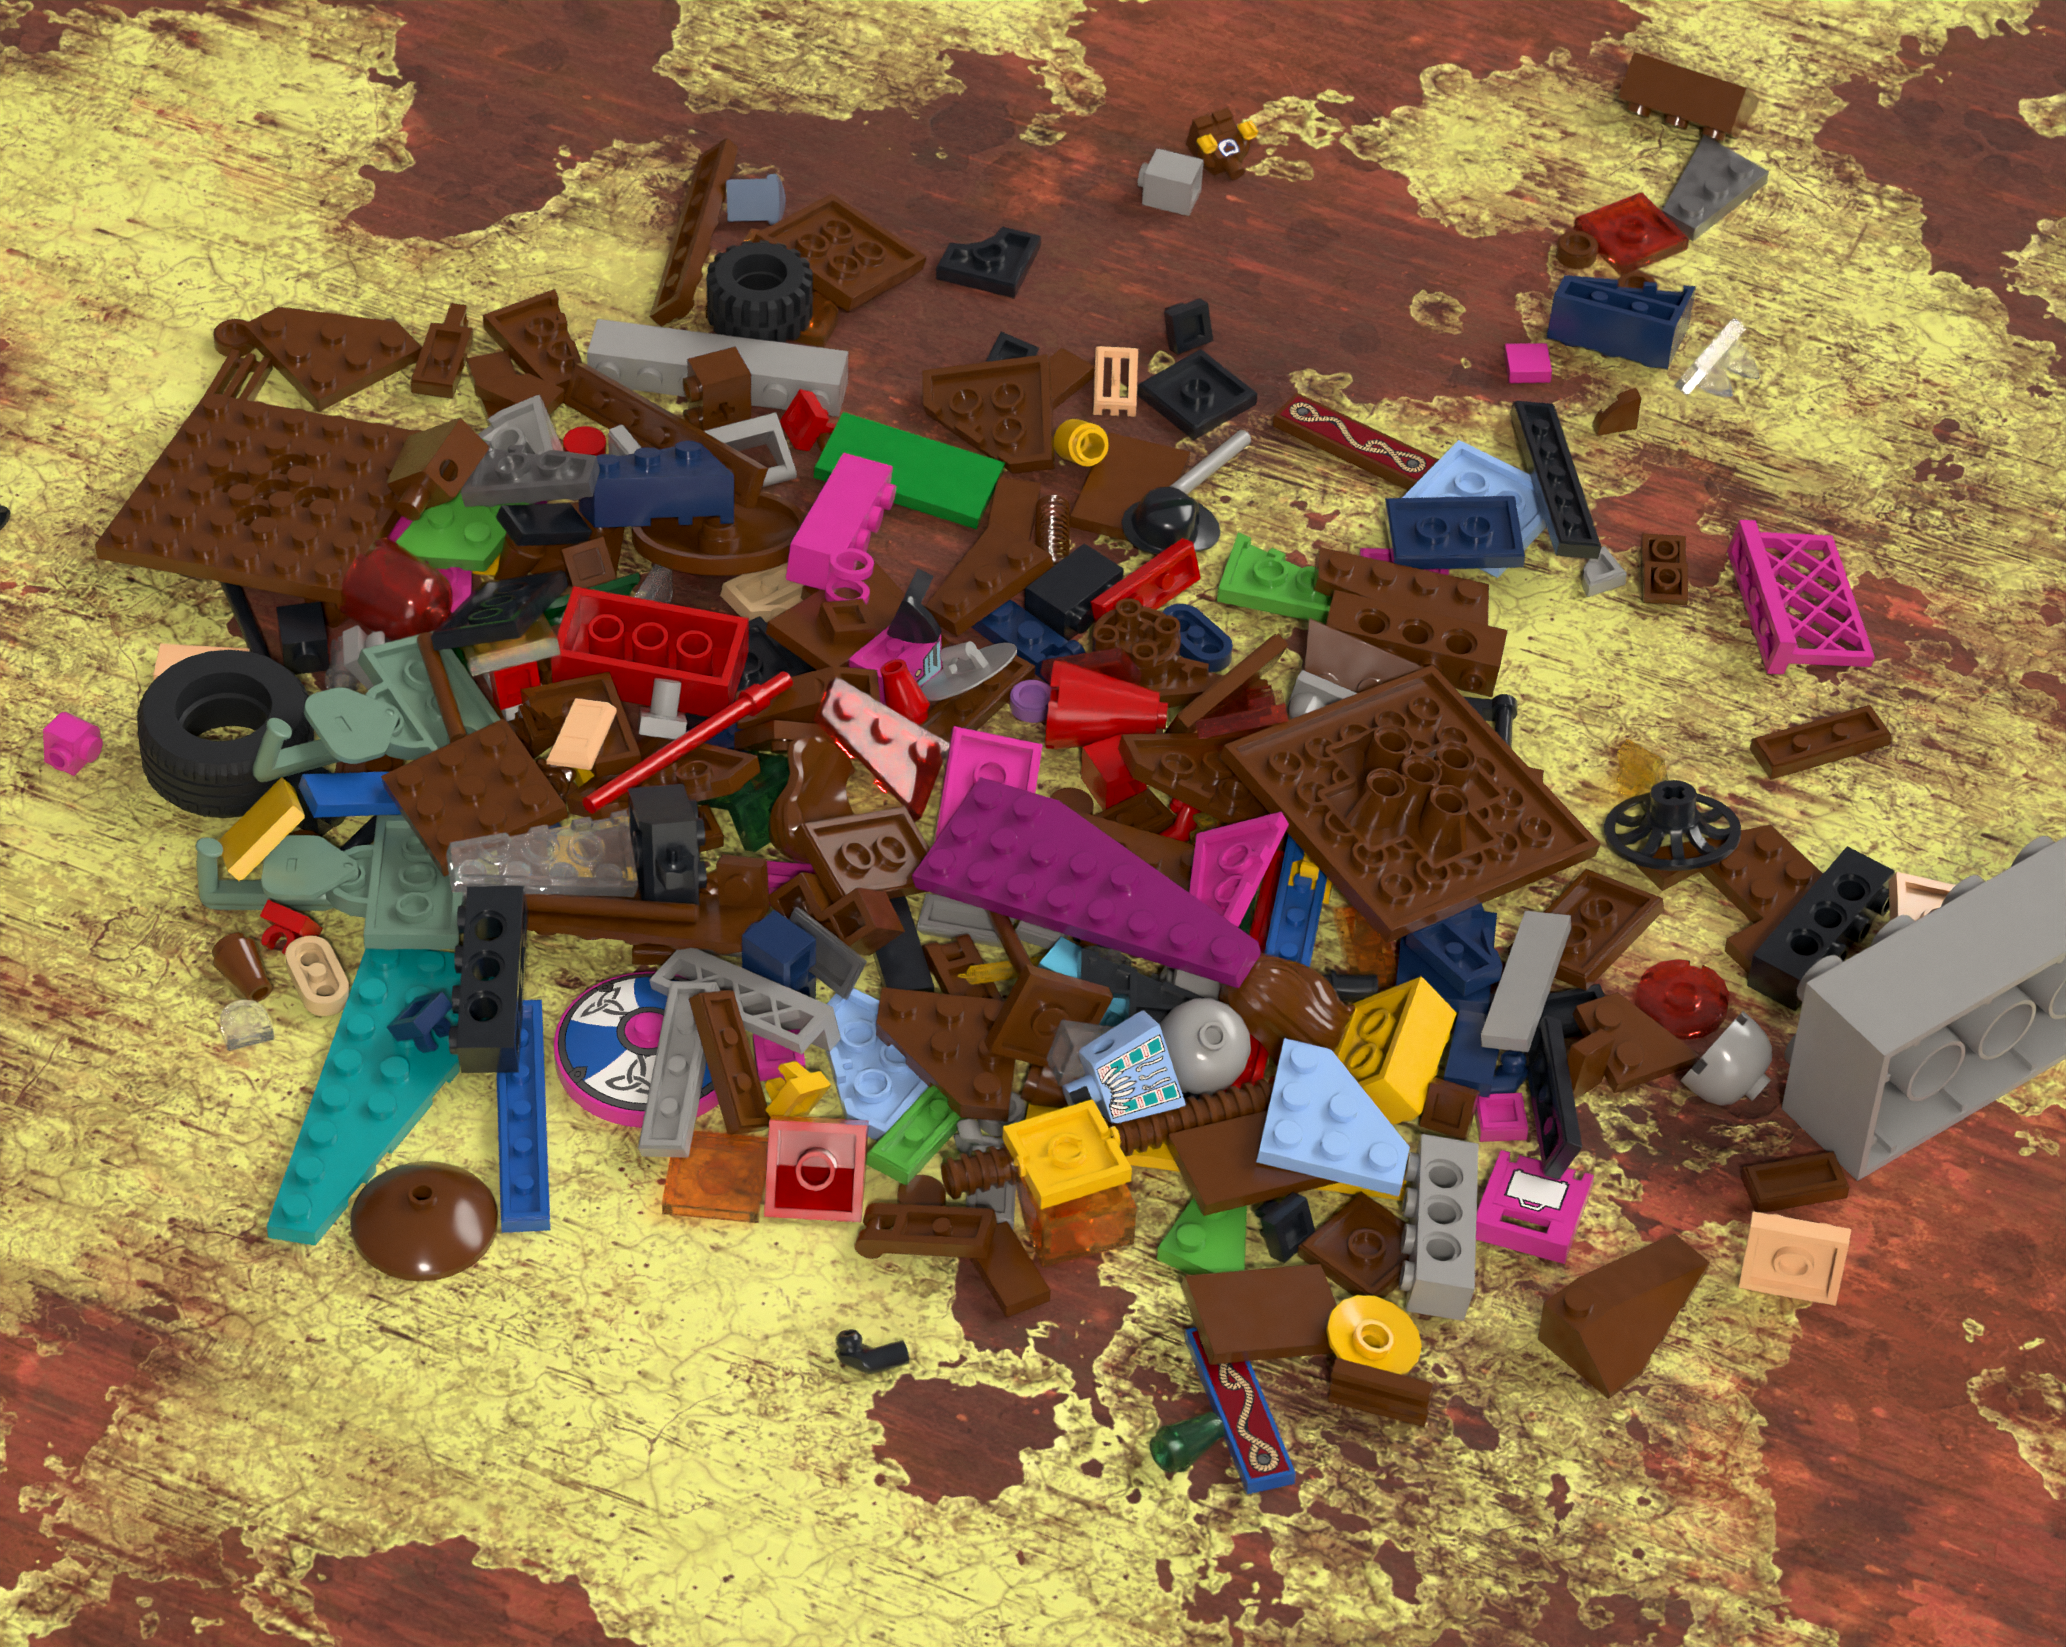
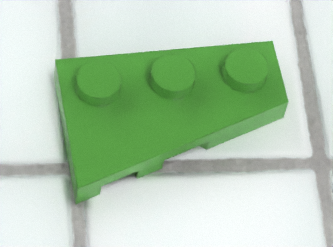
[1217,532,1333,624]

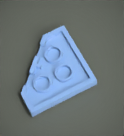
[826,988,929,1141]
[1256,1038,1410,1196]

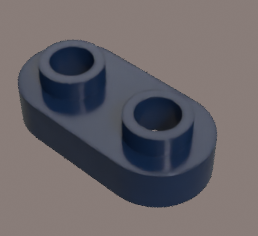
[1162,604,1233,673]

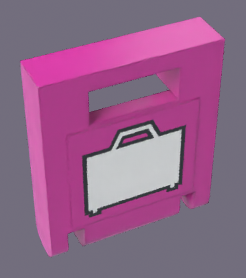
[1476,1150,1594,1264]

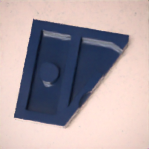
[1406,903,1502,996]

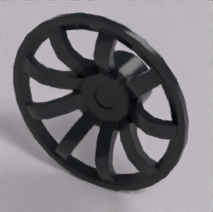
[1604,780,1741,871]

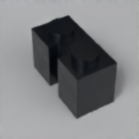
[1025,543,1124,641]

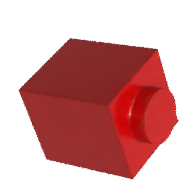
[1081,733,1147,811]

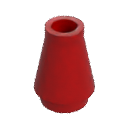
[880,659,930,729]

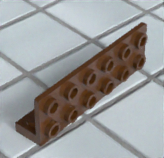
[495,835,770,955]

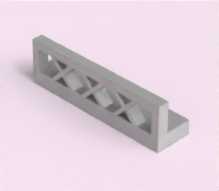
[649,948,841,1054]

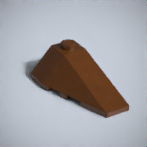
[1538,1233,1710,1399]

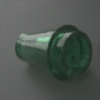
[1149,1411,1225,1473]

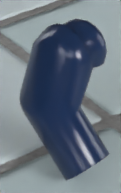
[1490,1050,1528,1094]

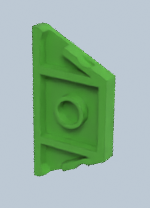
[387,439,533,572]

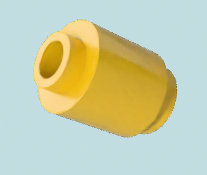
[1054,419,1109,466]

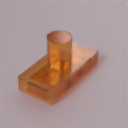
[1334,907,1397,987]

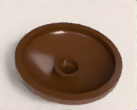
[350,1161,498,1281]

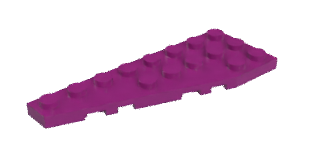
[912,777,1261,988]

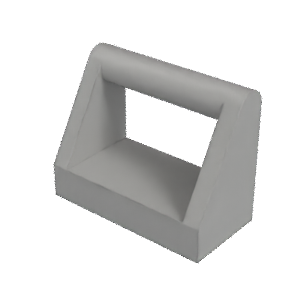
[704,412,797,488]

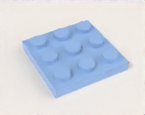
[1402,440,1546,578]

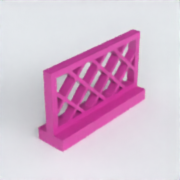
[1727,520,1875,674]

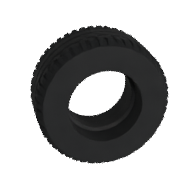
[137,650,314,818]

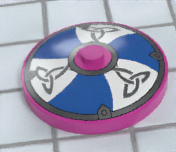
[554,972,719,1128]

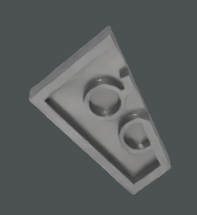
[1661,135,1769,241]
[461,440,600,507]

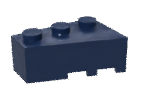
[1547,275,1696,369]
[579,441,734,528]

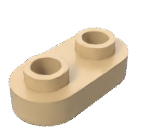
[285,936,349,1016]

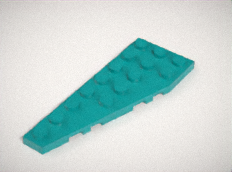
[267,949,495,1246]

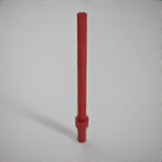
[582,671,793,814]

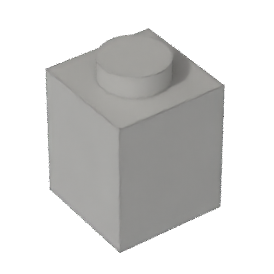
[1138,148,1203,216]

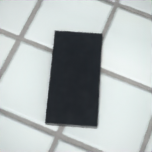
[431,570,568,651]

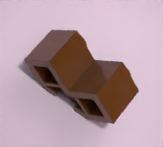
[769,872,905,956]

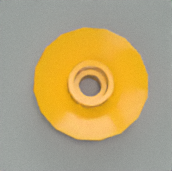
[1326,1295,1422,1375]

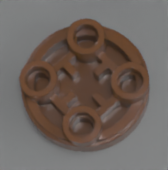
[1091,598,1181,679]

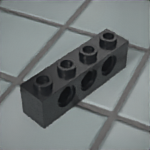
[1747,846,1895,1011]
[449,886,528,1073]

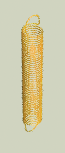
[958,956,1045,984]

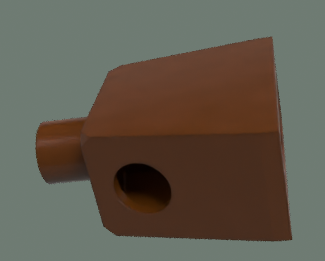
[387,417,490,520]

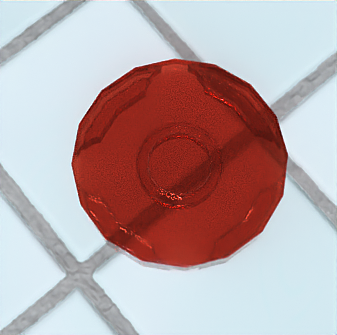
[1635,959,1730,1040]

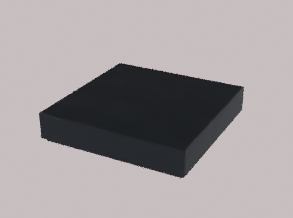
[1137,349,1257,441]

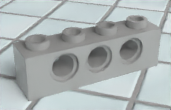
[1399,1134,1478,1321]

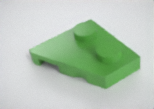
[1157,1198,1247,1275]

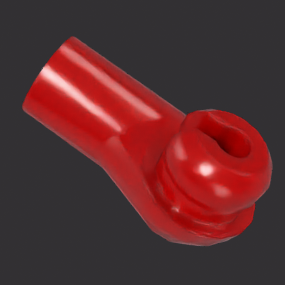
[1158,798,1202,843]

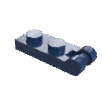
[971,599,1087,684]

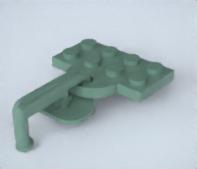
[252,631,501,782]
[195,815,467,950]

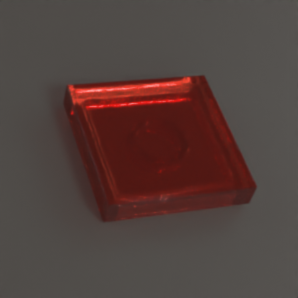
[1573,192,1689,276]

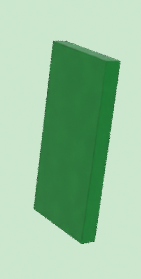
[813,412,1005,529]

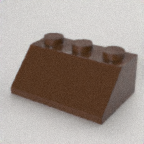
[1618,52,1760,142]

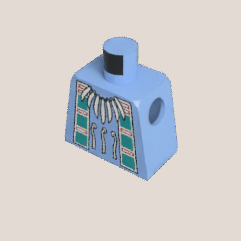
[1062,1010,1186,1123]

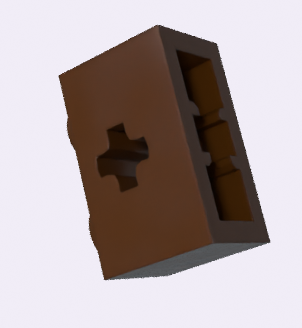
[682,346,751,431]

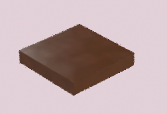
[1297,1192,1409,1299]

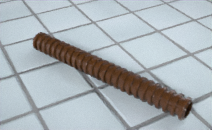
[941,1075,1276,1200]

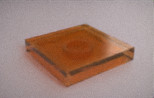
[662,1131,768,1223]

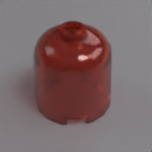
[340,538,453,641]

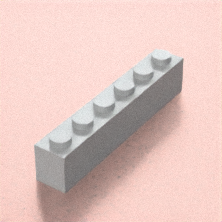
[587,319,848,417]

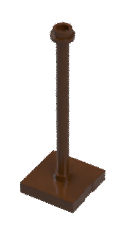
[984,909,1114,1075]

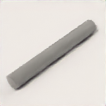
[1170,430,1251,494]

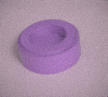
[1010,680,1051,723]

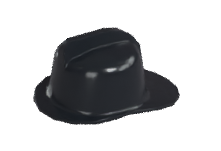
[1122,487,1221,554]

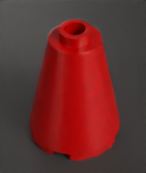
[1045,660,1168,750]

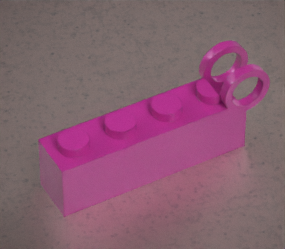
[786,453,897,605]

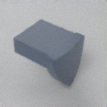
[726,174,786,225]

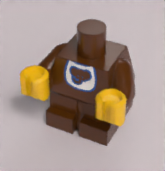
[1186,108,1258,180]

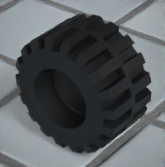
[706,240,813,343]

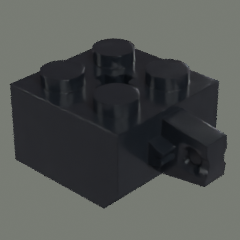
[628,784,707,906]

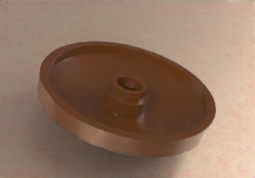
[632,492,806,575]

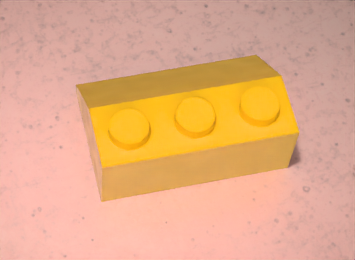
[1334,976,1457,1126]

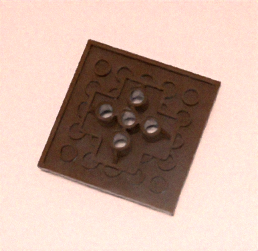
[95,393,422,605]
[1220,665,1601,943]

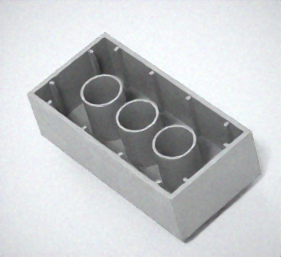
[1782,836,2066,1181]

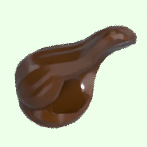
[768,736,855,865]
[1219,953,1356,1067]

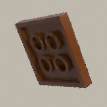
[753,193,927,312]
[381,718,568,877]

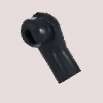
[835,1329,910,1374]

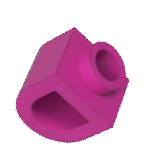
[43,712,103,776]

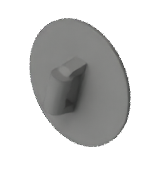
[921,641,1017,701]

